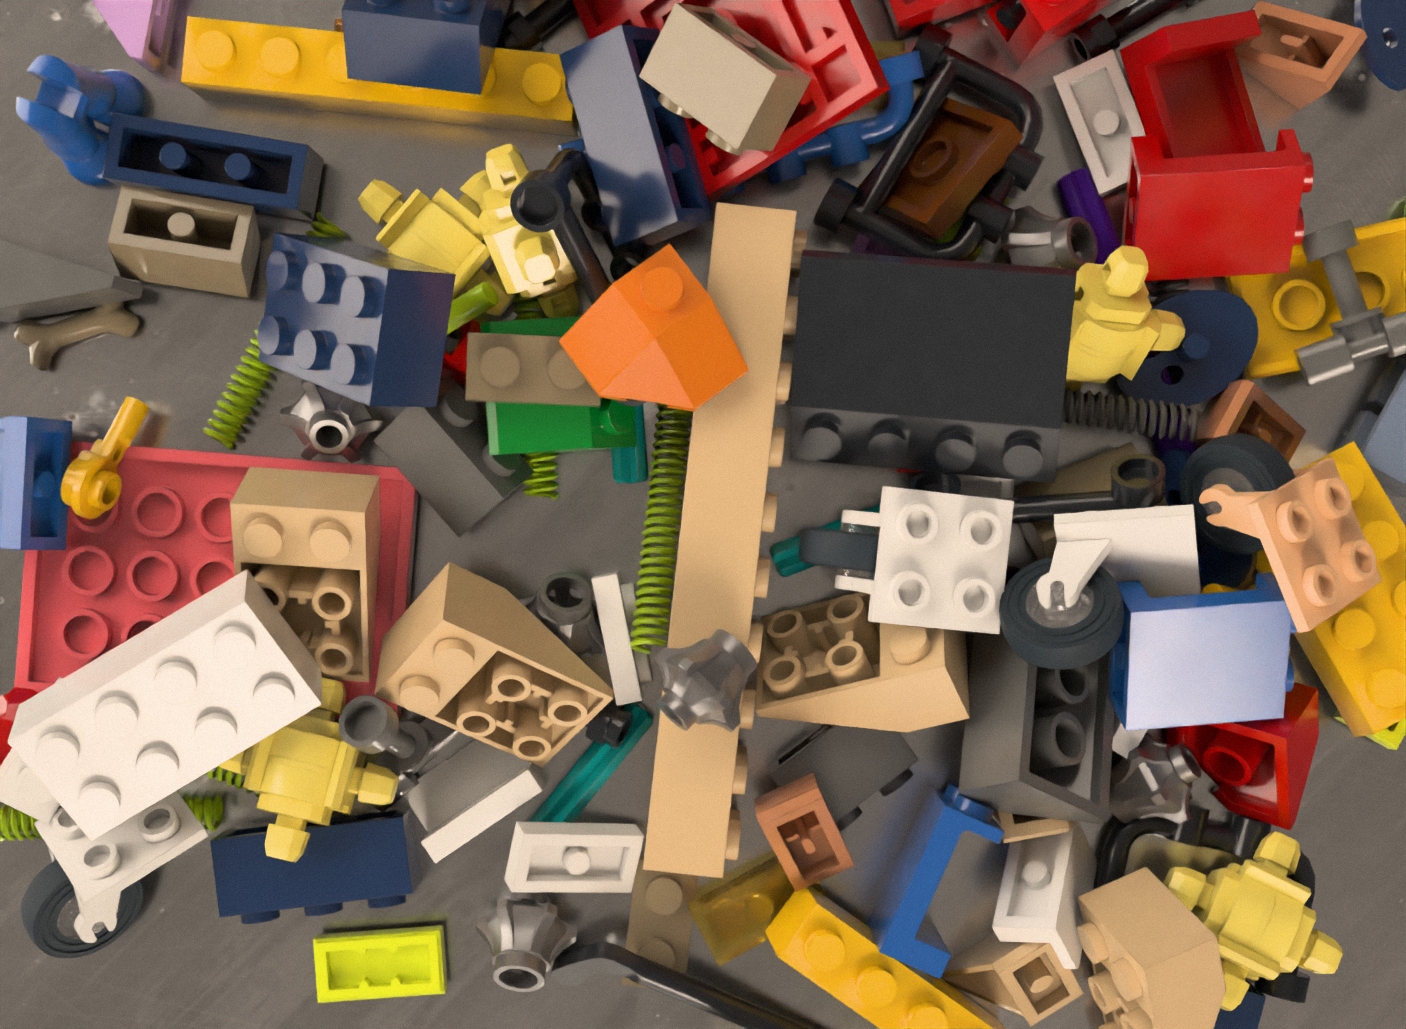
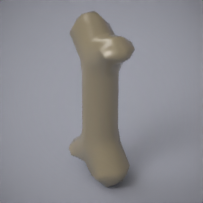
[14,301,140,371]

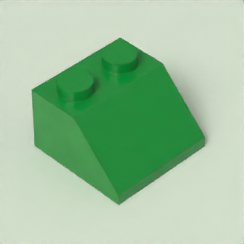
[480,316,637,455]

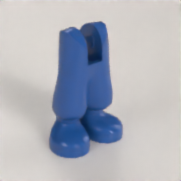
[16,55,151,188]

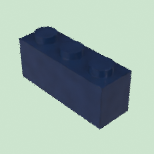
[559,25,714,247]
[102,112,324,221]
[210,807,422,924]

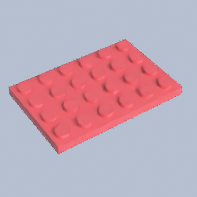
[14,441,419,721]

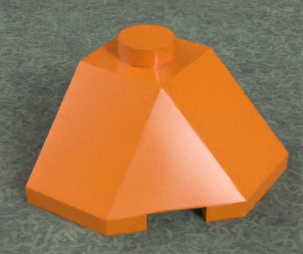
[559,243,749,411]

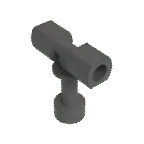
[1294,220,1406,386]
[338,695,475,812]

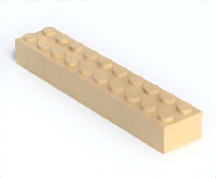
[643,202,807,878]

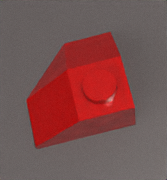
[1165,682,1319,830]

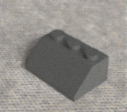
[958,604,1114,824]

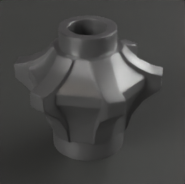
[997,205,1098,271]
[279,379,383,464]
[519,572,605,657]
[654,629,757,733]
[1109,731,1202,824]
[476,892,577,992]

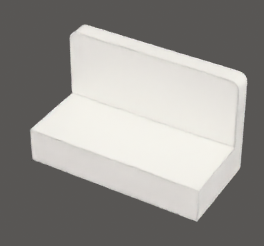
[403,739,548,863]
[992,821,1097,969]

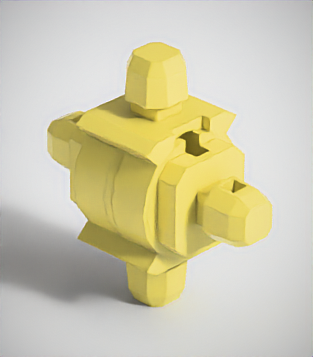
[478,144,579,318]
[358,170,515,317]
[1058,245,1185,392]
[219,677,399,863]
[1163,831,1343,1011]

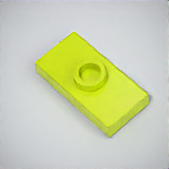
[313,925,448,1003]

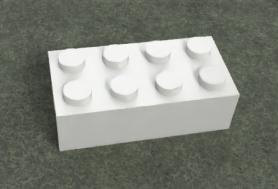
[8,569,322,841]

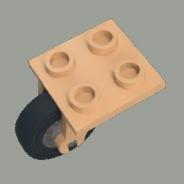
[1180,433,1382,633]

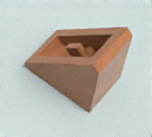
[1234,0,1367,110]
[1195,379,1306,464]
[754,772,855,892]

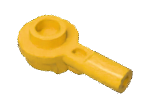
[61,397,150,520]

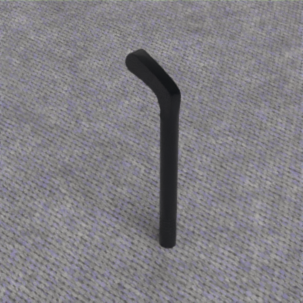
[550,942,813,1029]

